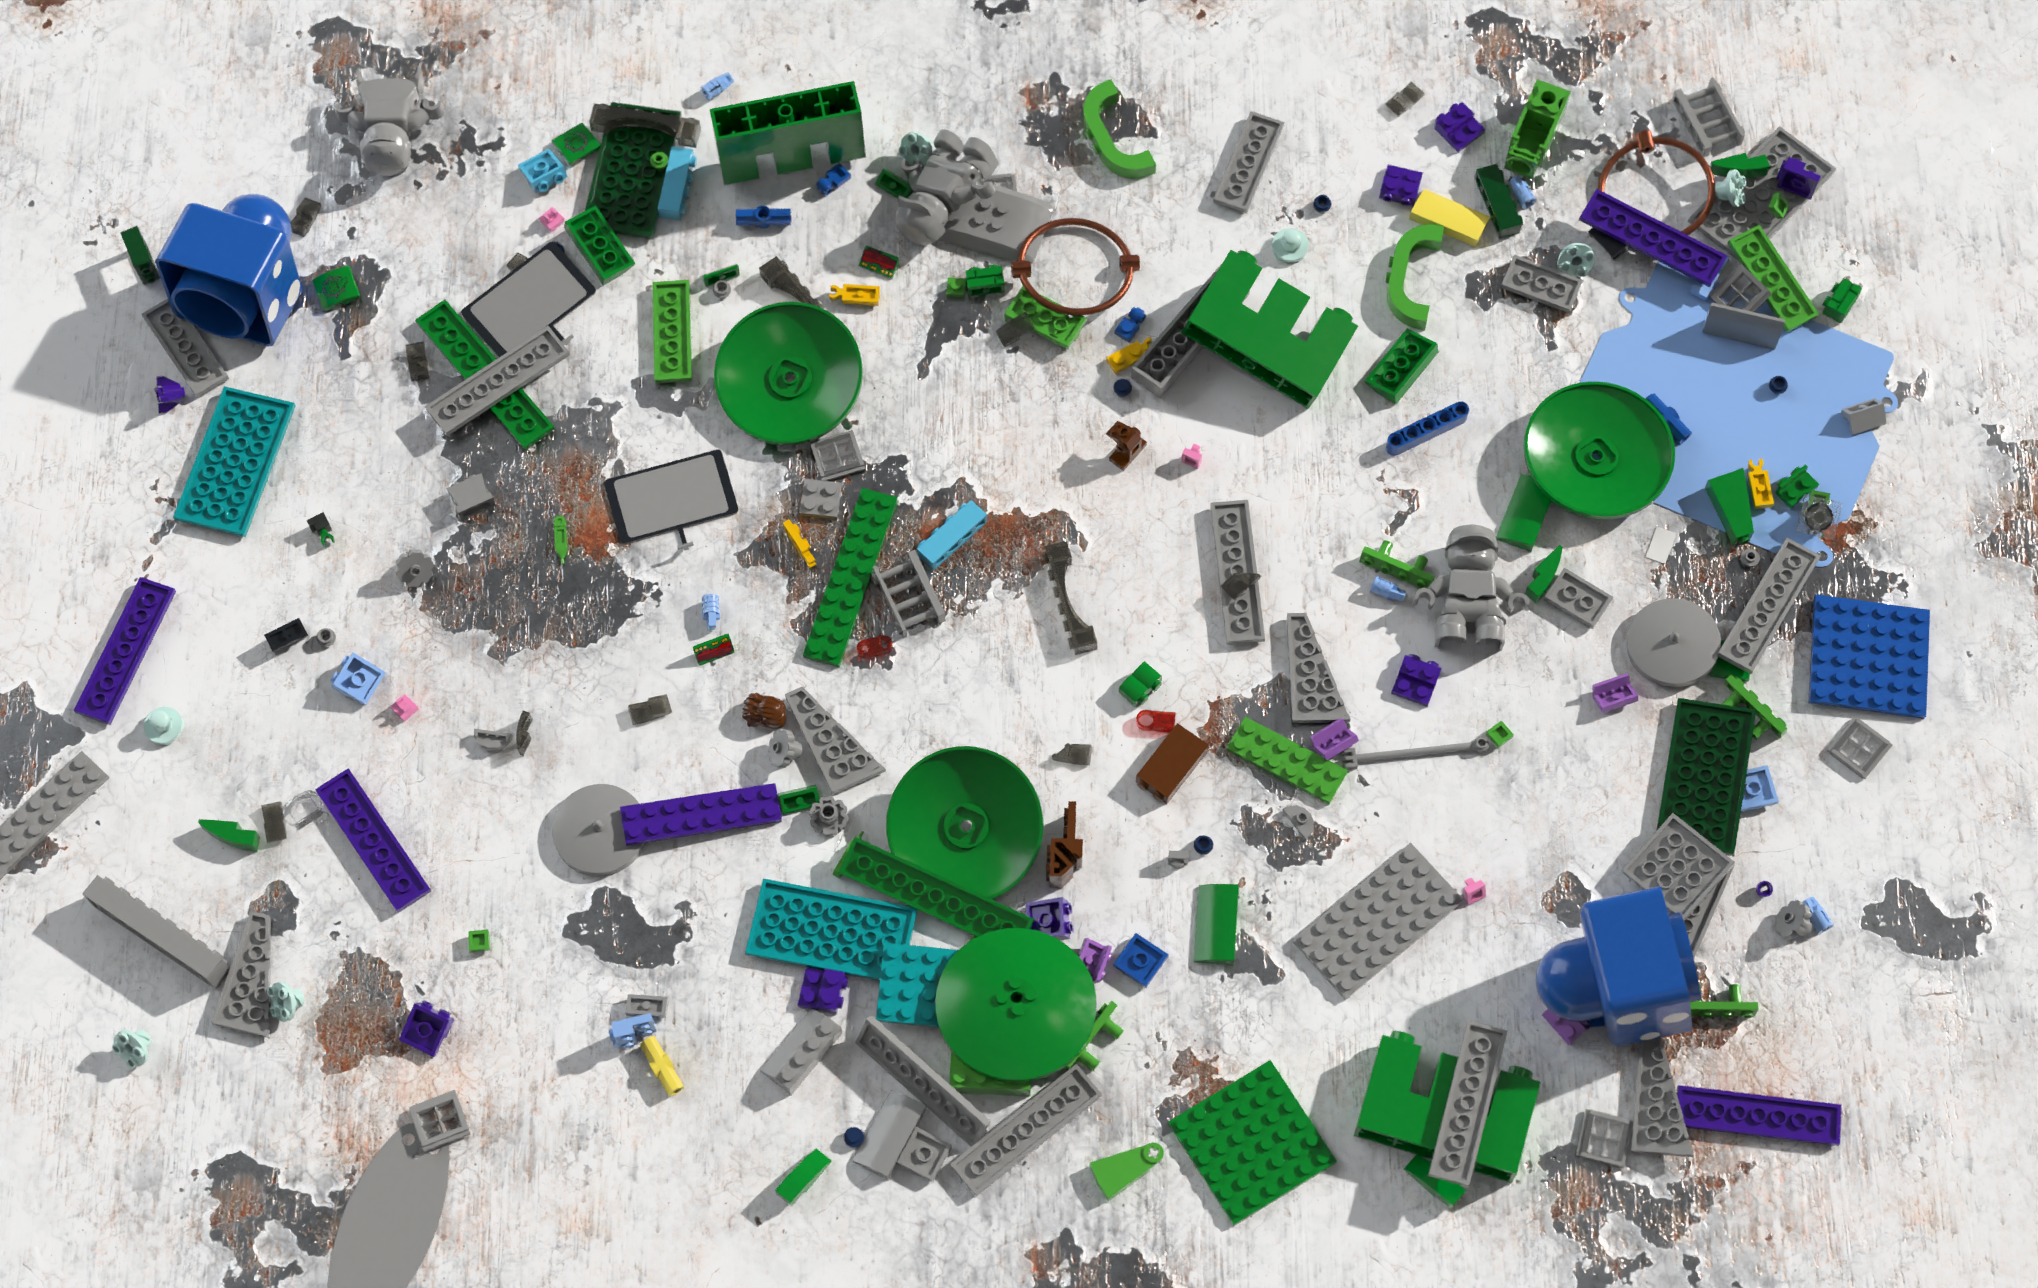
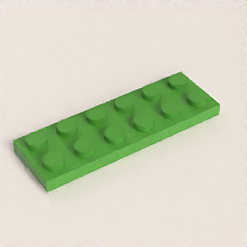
[1727,225,1819,333]
[652,280,692,383]
[1226,716,1348,805]

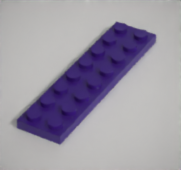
[1579,188,1727,288]
[74,577,176,725]
[315,768,431,913]
[620,783,782,846]
[1677,1085,1841,1146]

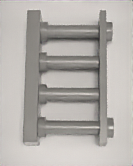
[1672,77,1745,157]
[871,550,946,638]

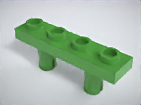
[1359,540,1435,589]
[1722,675,1788,740]
[1690,984,1759,1019]
[1064,1000,1124,1071]

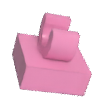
[539,207,565,233]
[1181,444,1202,469]
[391,694,419,722]
[1464,877,1486,905]

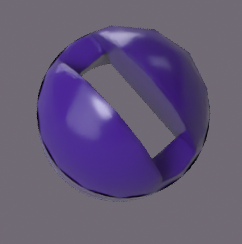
[1756,881,1773,897]

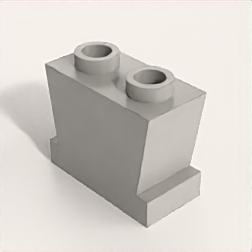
[446,473,496,521]

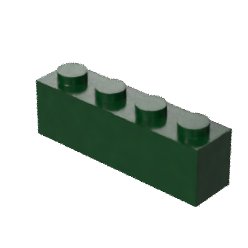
[1474,164,1523,239]

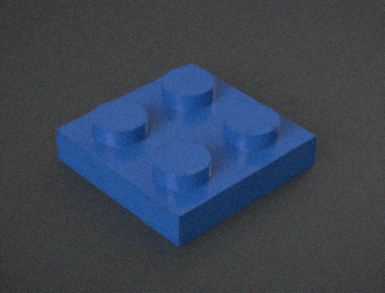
[1113,933,1169,988]

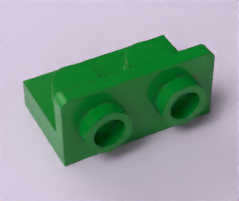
[1775,464,1819,509]

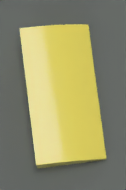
[1409,189,1491,247]

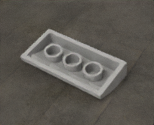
[1702,302,1785,349]
[852,1090,927,1180]

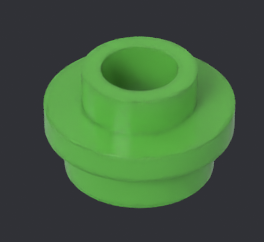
[650,152,668,170]

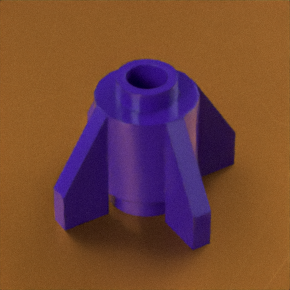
[154,376,185,413]

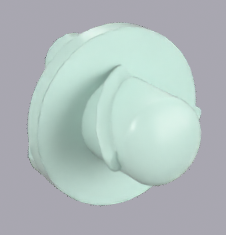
[898,132,933,166]
[1715,170,1746,207]
[1272,228,1309,262]
[1558,243,1595,278]
[144,707,184,745]
[267,982,305,1022]
[112,1030,151,1068]

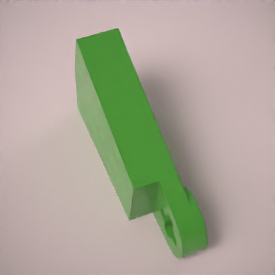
[1090,1142,1164,1202]

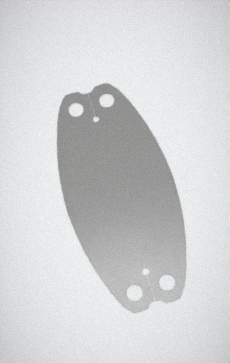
[328,1123,449,1288]

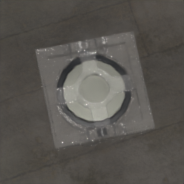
[1795,495,1843,540]

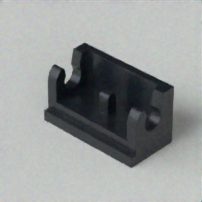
[1588,228,1628,260]
[264,618,308,653]

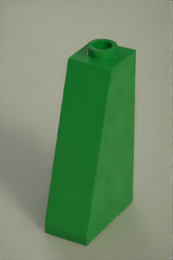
[1705,468,1754,546]

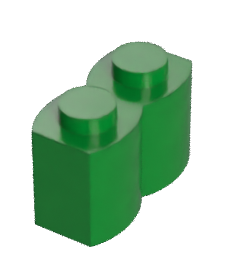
[1119,661,1162,707]

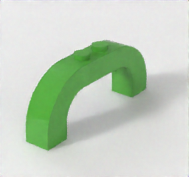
[1083,79,1156,178]
[1385,224,1445,330]

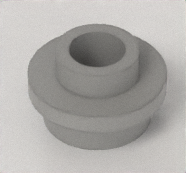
[713,280,731,298]
[1740,549,1760,567]
[316,628,336,647]

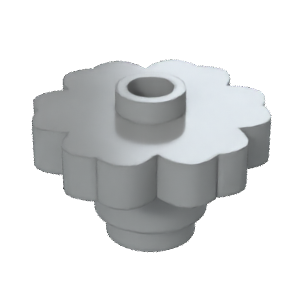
[394,549,434,587]
[768,728,802,768]
[809,796,849,837]
[1774,900,1812,940]

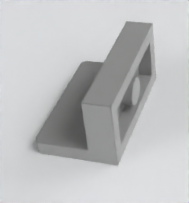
[1841,398,1887,435]

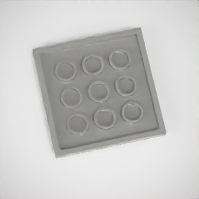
[1621,813,1735,921]

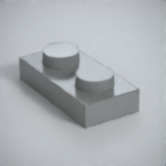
[625,994,668,1018]

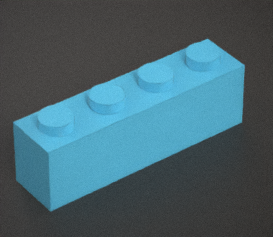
[658,146,697,221]
[917,500,987,571]

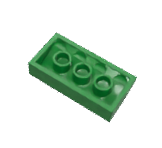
[564,205,635,286]
[1364,328,1439,404]
[1496,474,1551,552]
[1194,884,1239,965]

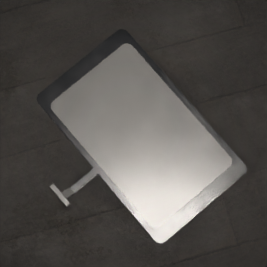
[461,242,596,357]
[604,449,739,551]

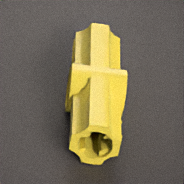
[640,1036,684,1096]

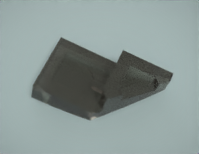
[1221,573,1262,600]
[1052,743,1093,765]

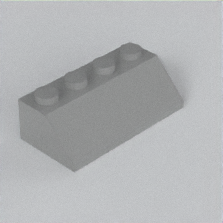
[760,1009,842,1095]

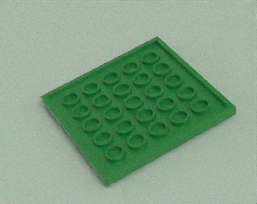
[1168,1060,1337,1226]

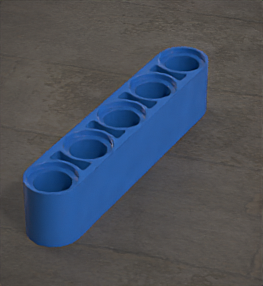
[1386,401,1469,456]

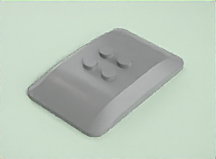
[938,182,1053,264]

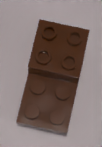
[1046,801,1083,889]

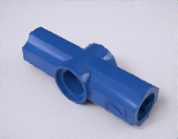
[736,206,791,229]
[1646,393,1692,444]

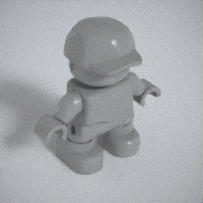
[334,65,444,176]
[895,130,999,246]
[1412,524,1530,650]

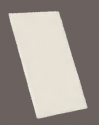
[1646,527,1677,564]

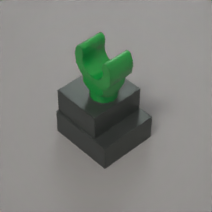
[306,512,335,547]

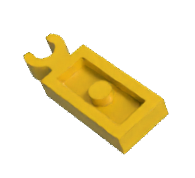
[829,284,880,306]
[1106,337,1152,375]
[1747,459,1774,509]
[783,519,816,568]

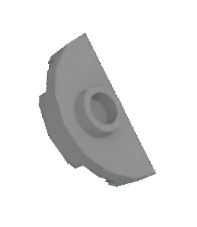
[474,729,513,751]
[1283,805,1314,841]

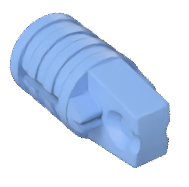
[701,73,734,100]
[1509,177,1536,209]
[1370,576,1406,602]
[702,594,720,630]
[1802,897,1834,934]

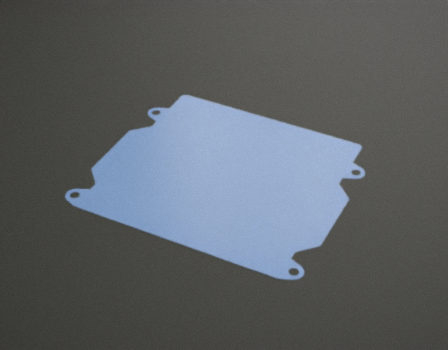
[1580,262,1898,567]

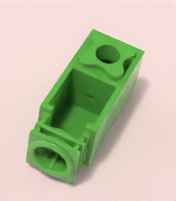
[1504,79,1571,179]

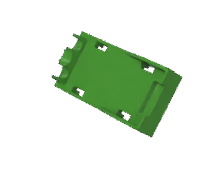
[1004,286,1086,349]

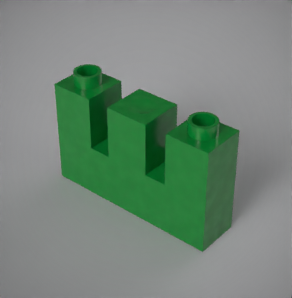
[709,81,866,185]
[1181,250,1358,409]
[1354,1031,1541,1183]

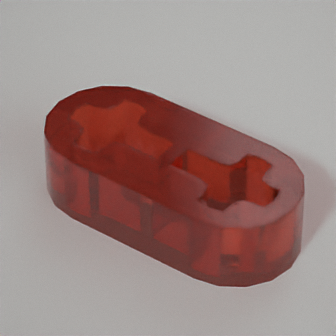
[857,635,893,659]

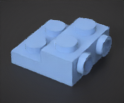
[330,652,386,706]
[609,1013,657,1049]

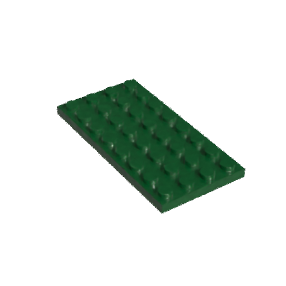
[585,102,682,239]
[1657,698,1756,857]

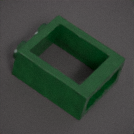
[120,226,160,285]

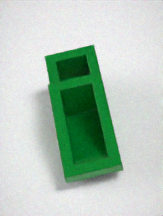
[1710,153,1770,179]
[1525,545,1563,604]
[198,819,260,852]
[775,1148,832,1207]
[1403,1154,1466,1209]

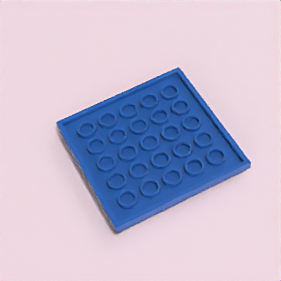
[1808,594,1930,719]

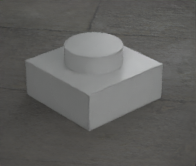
[1168,850,1189,867]

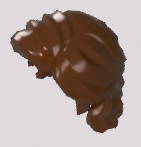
[742,693,786,730]

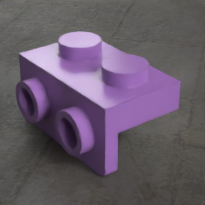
[1592,673,1638,713]
[1310,718,1359,760]
[1078,938,1112,984]
[1542,1009,1590,1045]

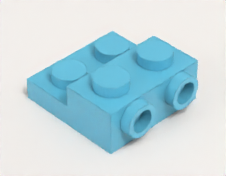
[518,149,568,194]

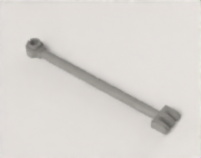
[1341,737,1489,770]

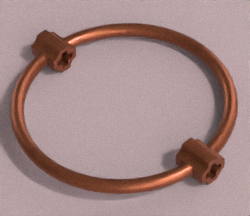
[1597,130,1716,235]
[1011,218,1140,316]

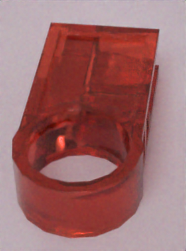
[1136,710,1176,733]

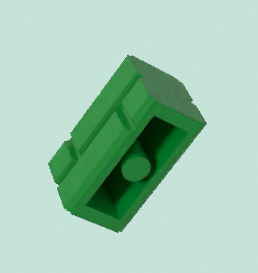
[965,265,1005,297]
[1822,278,1862,323]

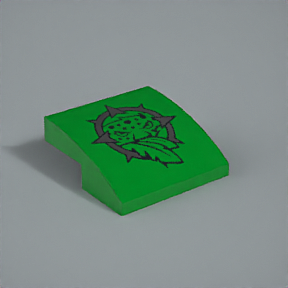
[551,122,601,166]
[312,266,360,312]

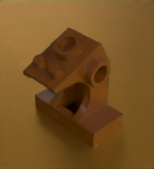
[1106,421,1147,471]

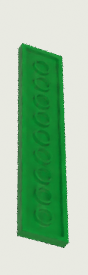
[415,299,555,450]
[803,488,898,667]
[838,837,1034,937]

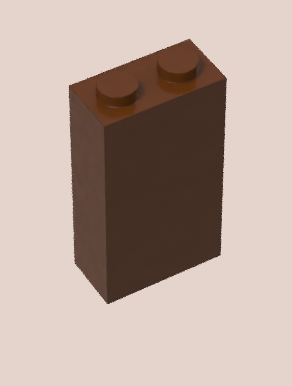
[1136,723,1209,804]

